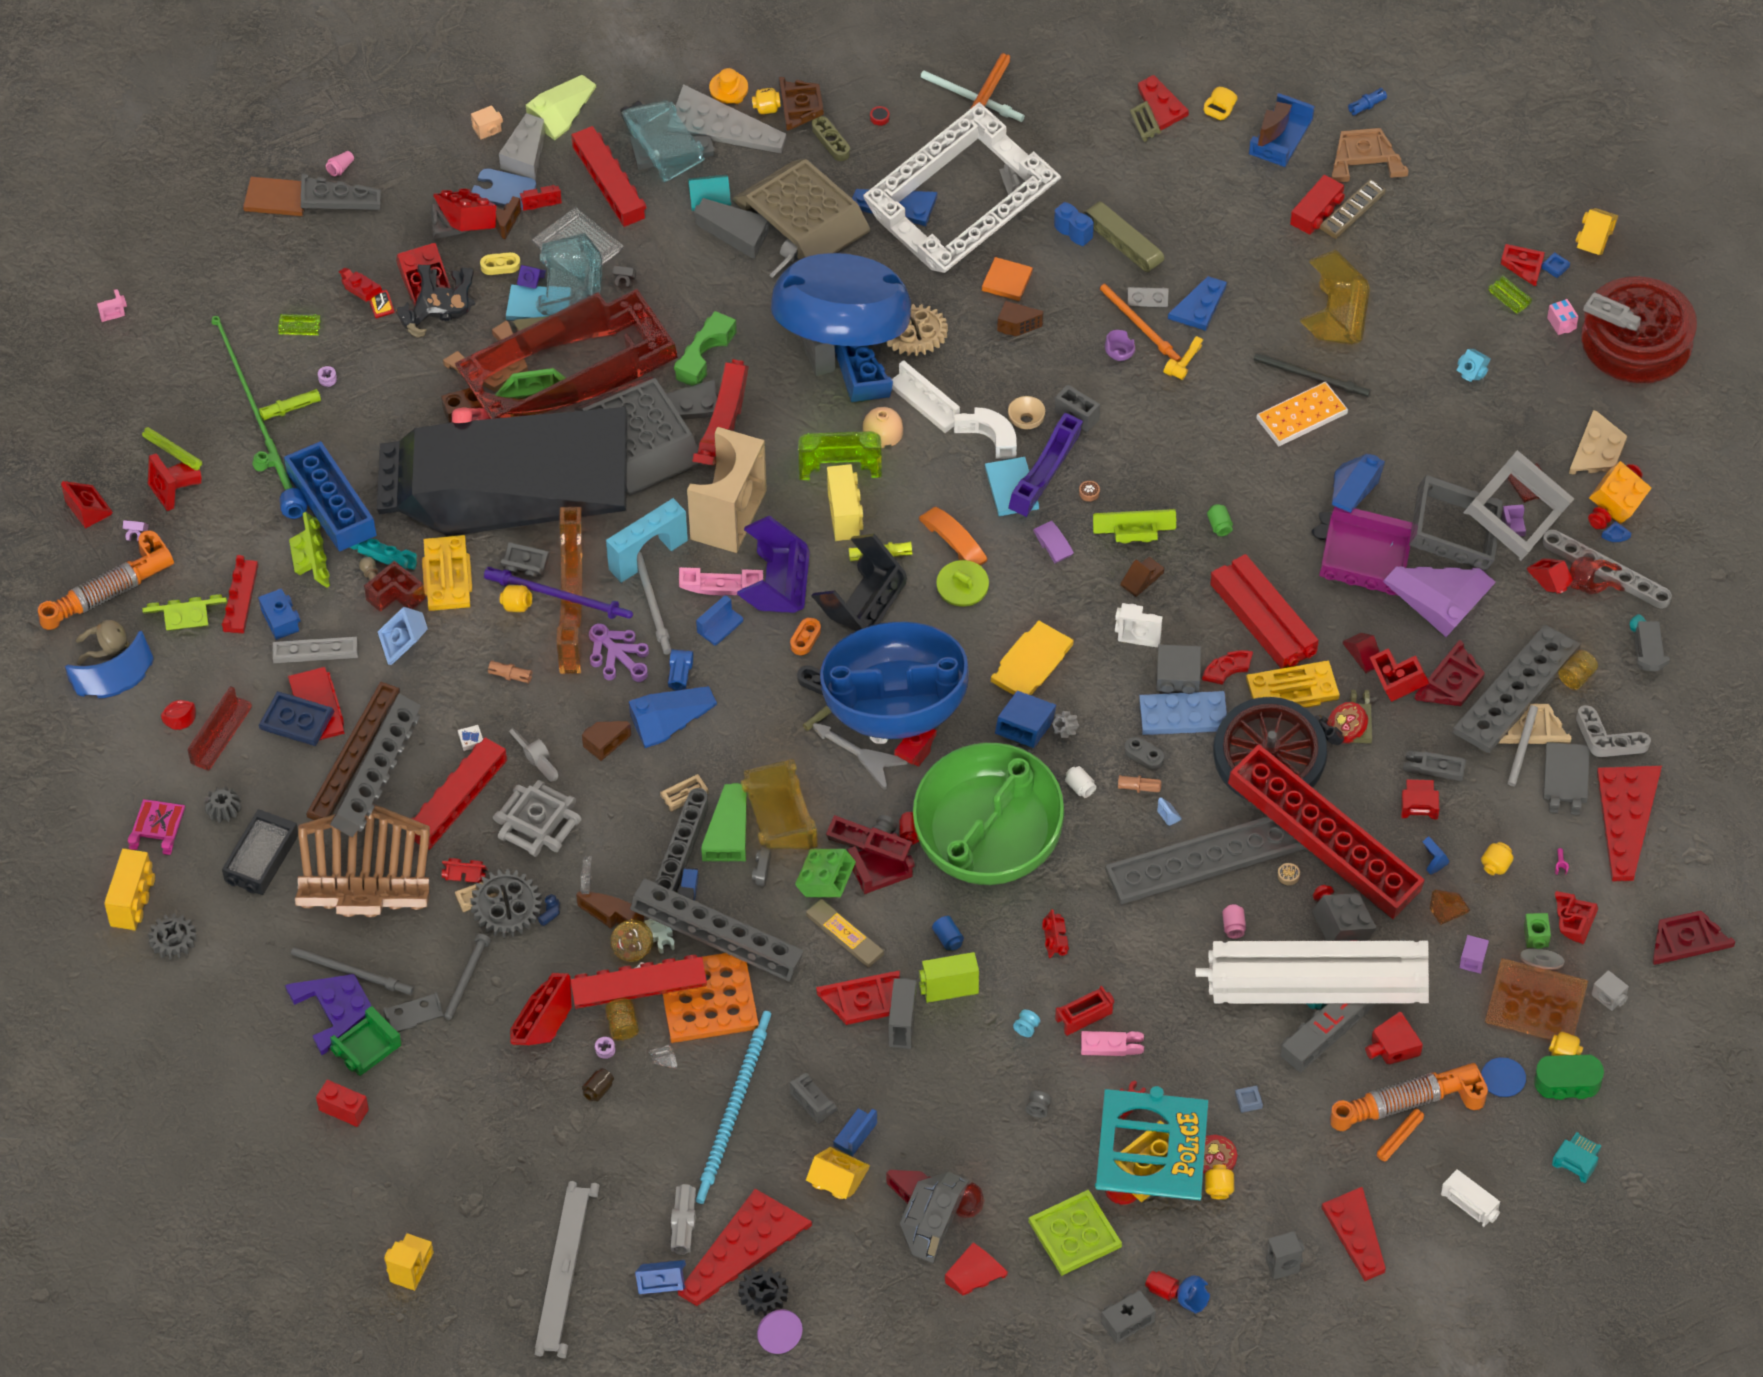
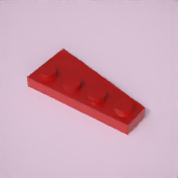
[1322,1187,1386,1281]

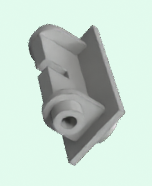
[999,163,1024,195]
[1128,287,1169,307]

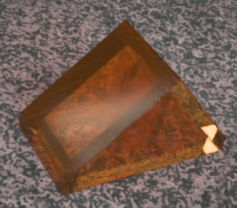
[1430,889,1470,925]

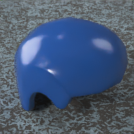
[1177,1275,1210,1314]

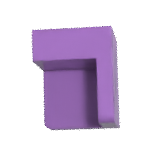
[1501,505,1526,536]
[1459,935,1489,974]

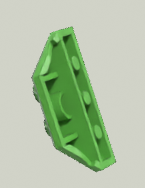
[495,368,577,411]

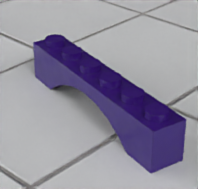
[1008,413,1083,517]

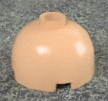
[862,407,903,448]

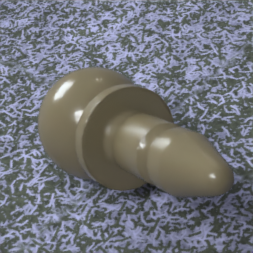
[359,556,381,591]

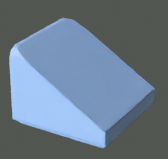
[1157,798,1182,826]

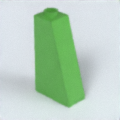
[701,783,747,861]

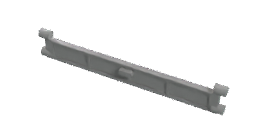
[534,1181,600,1358]

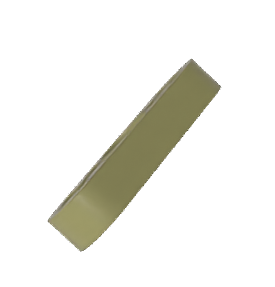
[812,116,850,161]

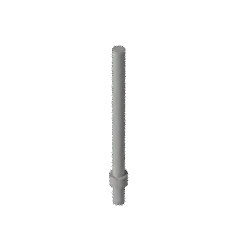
[637,552,671,654]

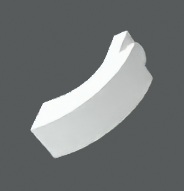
[954,407,1017,459]

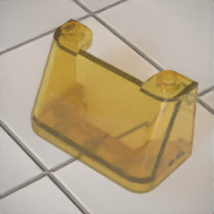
[741,759,818,850]

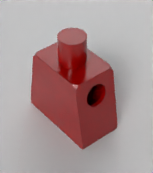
[1365,1012,1423,1065]

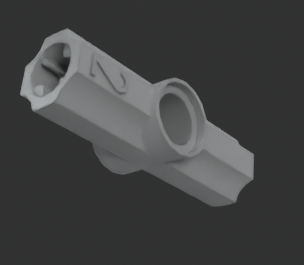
[671,1184,696,1255]

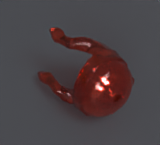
[1569,556,1625,594]

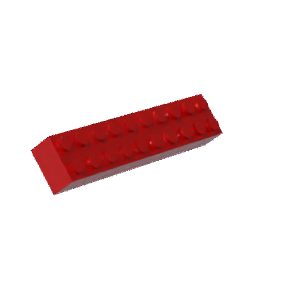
[1228,744,1425,919]

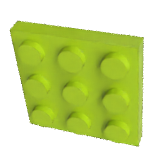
[1028,1189,1122,1276]

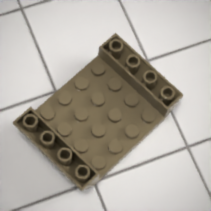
[732,159,870,260]

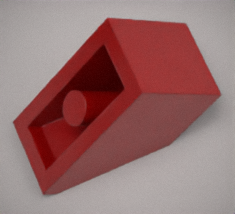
[1527,558,1574,594]

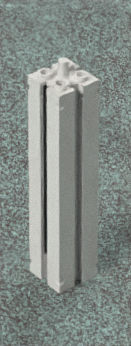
[1196,941,1429,1003]

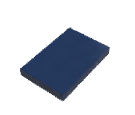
[258,691,335,746]

